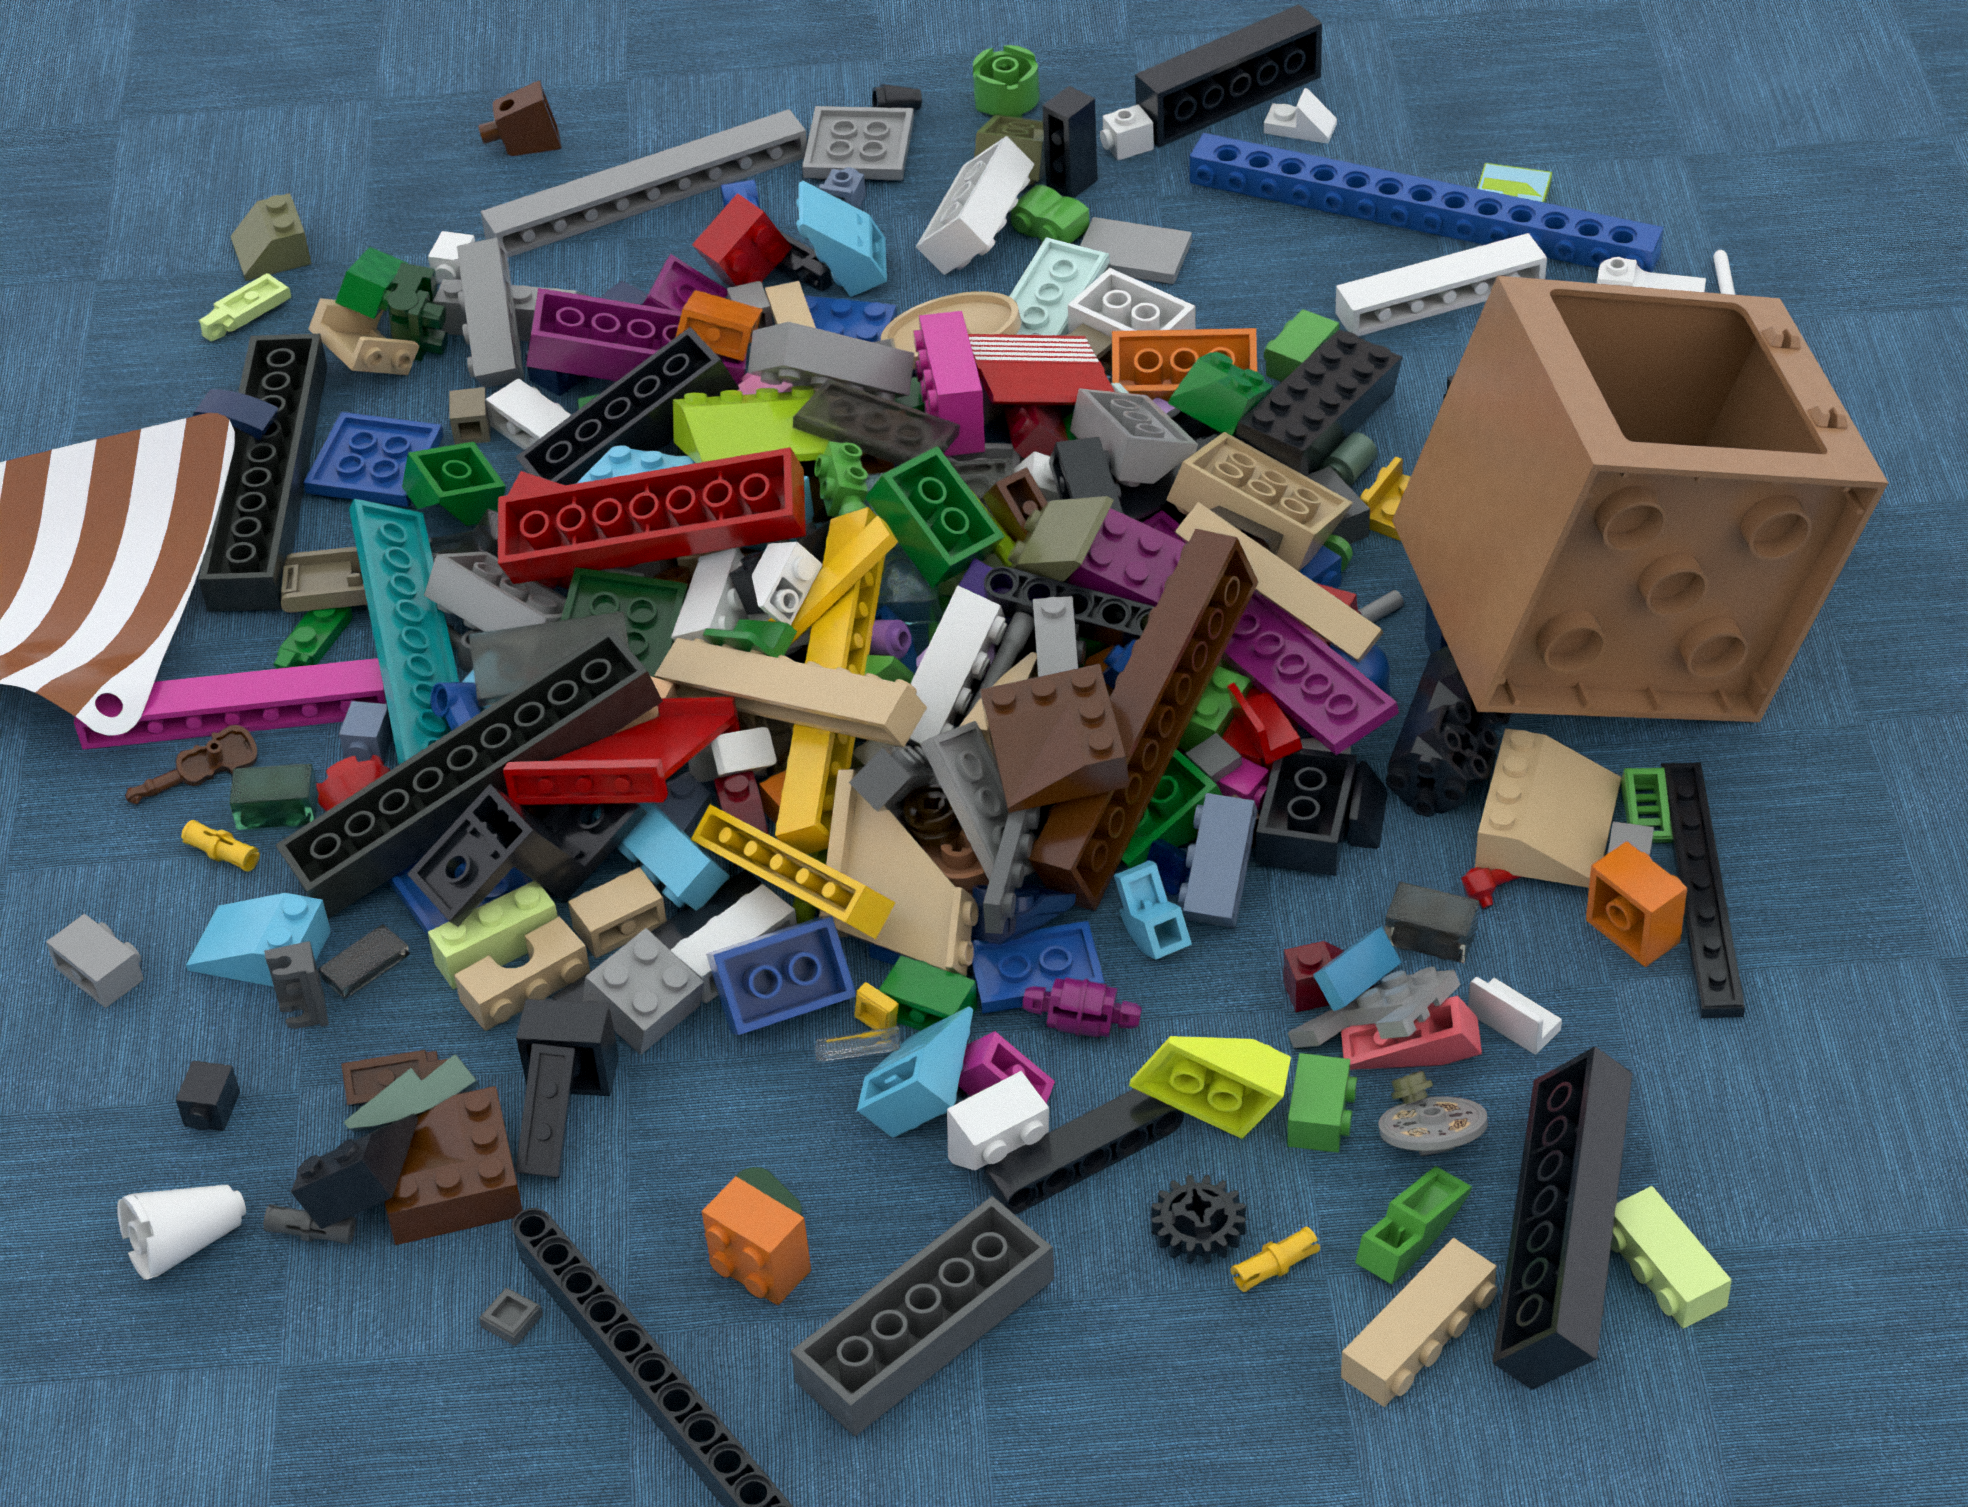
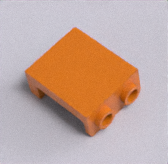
[675,290,763,361]

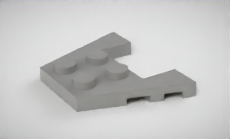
[1288,967,1460,1048]

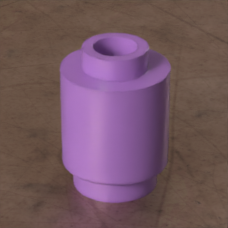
[869,619,911,659]

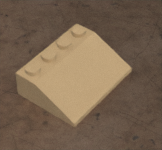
[1166,432,1353,571]
[1475,728,1621,888]

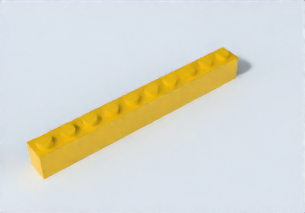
[775,507,885,854]

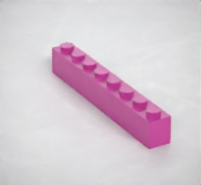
[74,658,387,750]

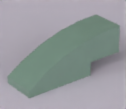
[344,1054,479,1132]

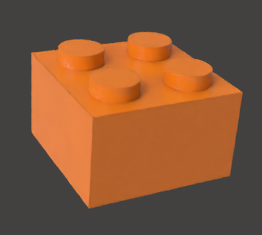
[1586,841,1687,967]
[702,1176,811,1306]

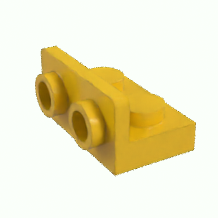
[1360,457,1410,541]

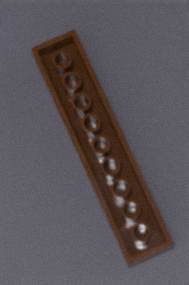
[1028,529,1259,911]

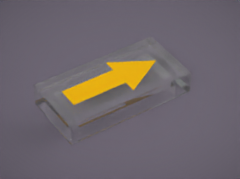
[814,1026,902,1062]

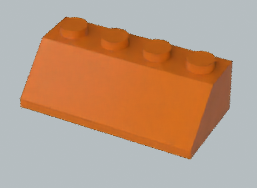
[1112,328,1257,402]

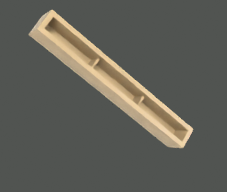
[654,638,927,747]

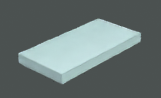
[1009,237,1110,336]

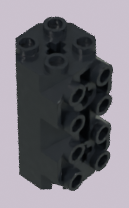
[1386,646,1512,817]

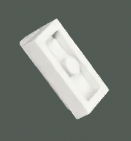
[1468,977,1562,1055]

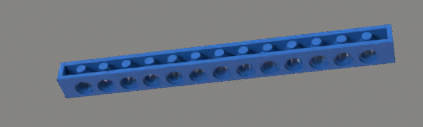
[1190,133,1664,273]

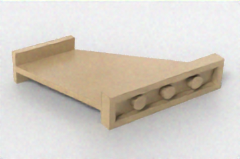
[819,770,978,977]

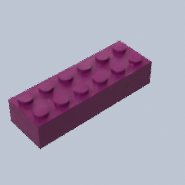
[526,288,747,385]

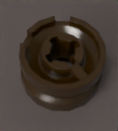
[903,784,963,847]

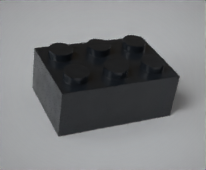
[1256,748,1357,876]

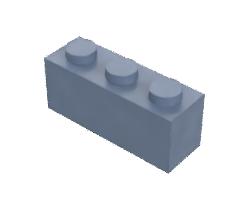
[1178,793,1258,928]

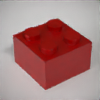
[692,193,792,287]

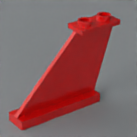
[503,697,741,805]

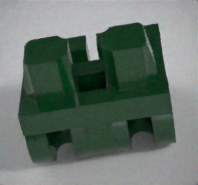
[388,263,448,361]

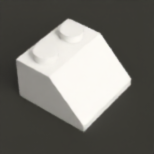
[947,1071,1049,1170]

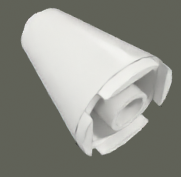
[117,1185,246,1280]

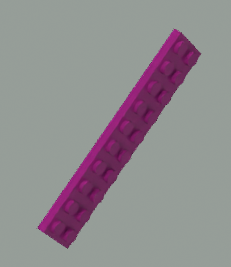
[1143,510,1399,755]

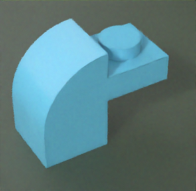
[1113,860,1192,960]

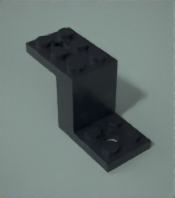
[407,784,647,927]

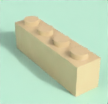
[1341,1238,1498,1407]

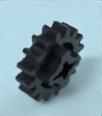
[1151,1175,1246,1264]

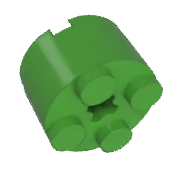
[973,45,1040,118]

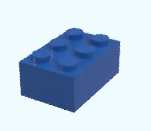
[706,916,856,1035]

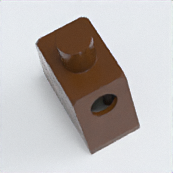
[478,81,562,156]

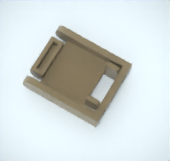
[281,547,367,613]

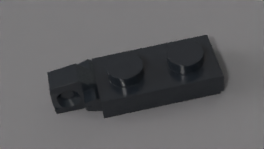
[775,230,833,292]

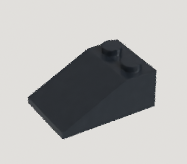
[291,1113,419,1229]

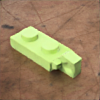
[199,273,291,342]

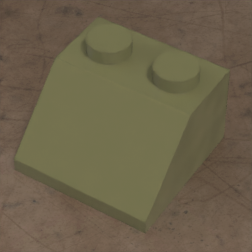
[230,193,312,281]

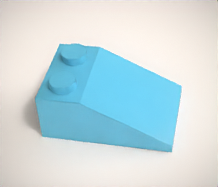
[186,893,331,987]

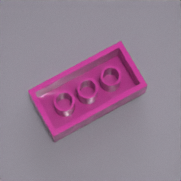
[913,311,985,456]

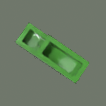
[1355,1166,1472,1284]

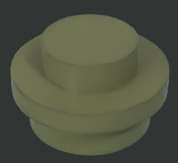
[1391,1070,1433,1104]

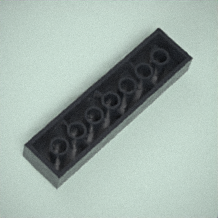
[1492,1046,1632,1390]

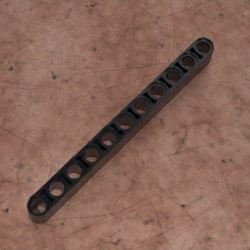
[512,1208,793,1507]

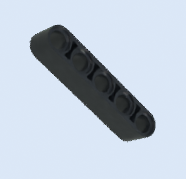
[984,566,1154,647]
[982,1089,1185,1214]

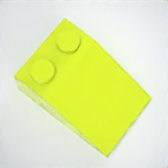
[1129,1036,1291,1139]

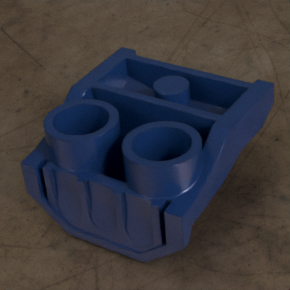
[971,881,1076,945]

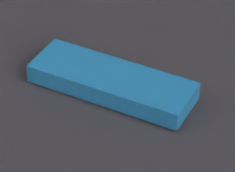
[1313,926,1402,1011]

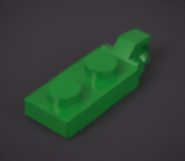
[274,607,353,669]

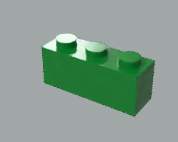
[335,247,408,319]

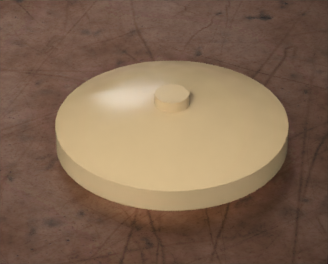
[881,291,1021,369]

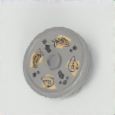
[1378,1096,1488,1156]

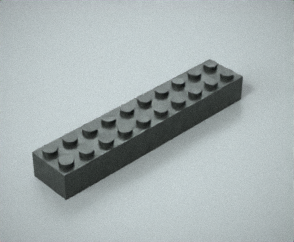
[199,333,328,612]
[275,628,663,919]

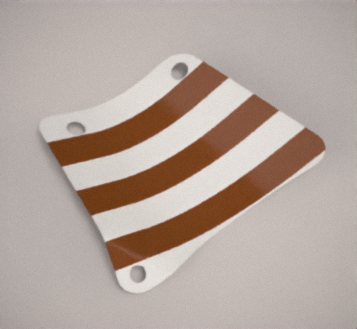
[0,413,235,736]

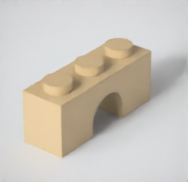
[454,916,590,1031]

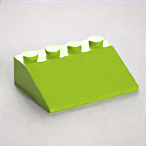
[673,386,844,463]

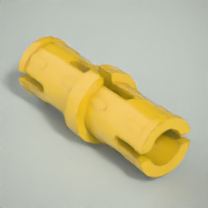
[181,820,260,872]
[1231,1226,1320,1292]

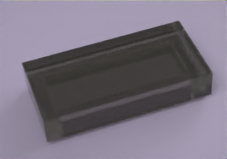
[318,924,410,999]

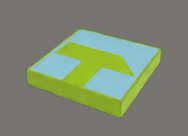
[1477,163,1552,202]

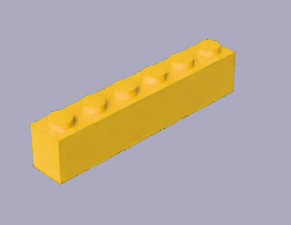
[690,804,896,939]

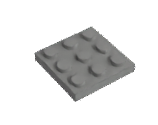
[802,106,914,181]

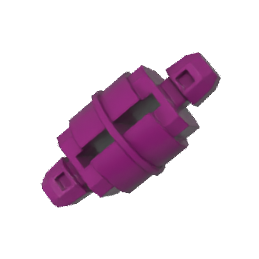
[1023,977,1142,1038]

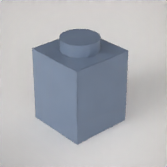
[339,701,393,762]

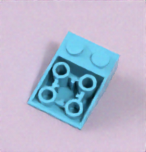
[796,181,887,297]
[857,1006,974,1138]

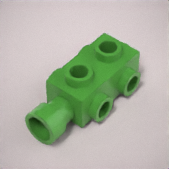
[814,441,868,517]

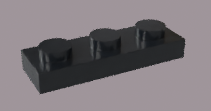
[515,1044,577,1178]

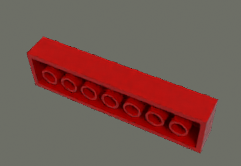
[498,447,806,584]

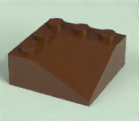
[980,664,1129,813]
[385,1086,523,1245]

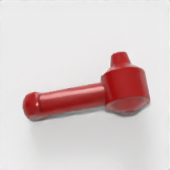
[1461,867,1522,908]

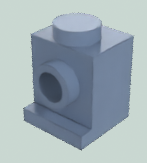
[819,167,866,209]

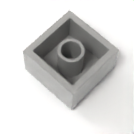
[583,928,704,1055]

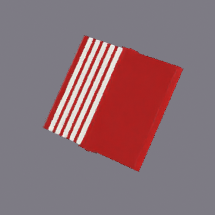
[968,334,1115,405]

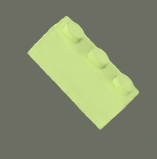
[427,881,558,990]
[1611,1186,1732,1329]

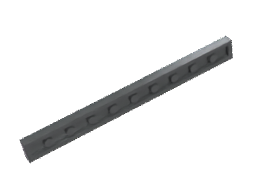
[983,624,1086,934]

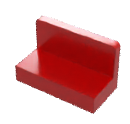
[1227,683,1303,765]

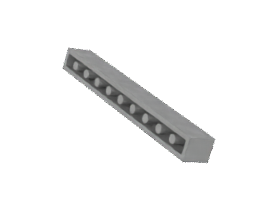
[480,109,807,257]

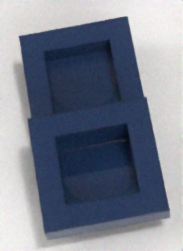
[193,389,279,440]

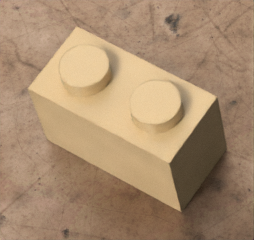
[568,867,667,959]

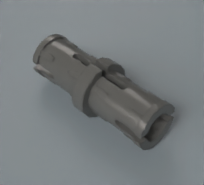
[263,1204,356,1245]

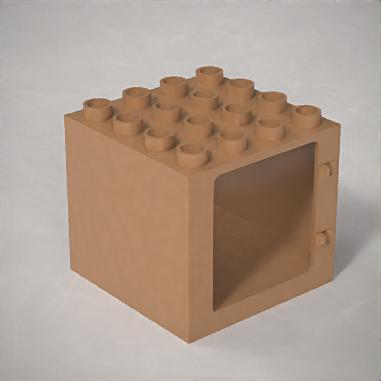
[1392,276,1889,722]

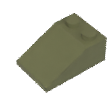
[974,115,1045,185]
[1007,496,1114,582]

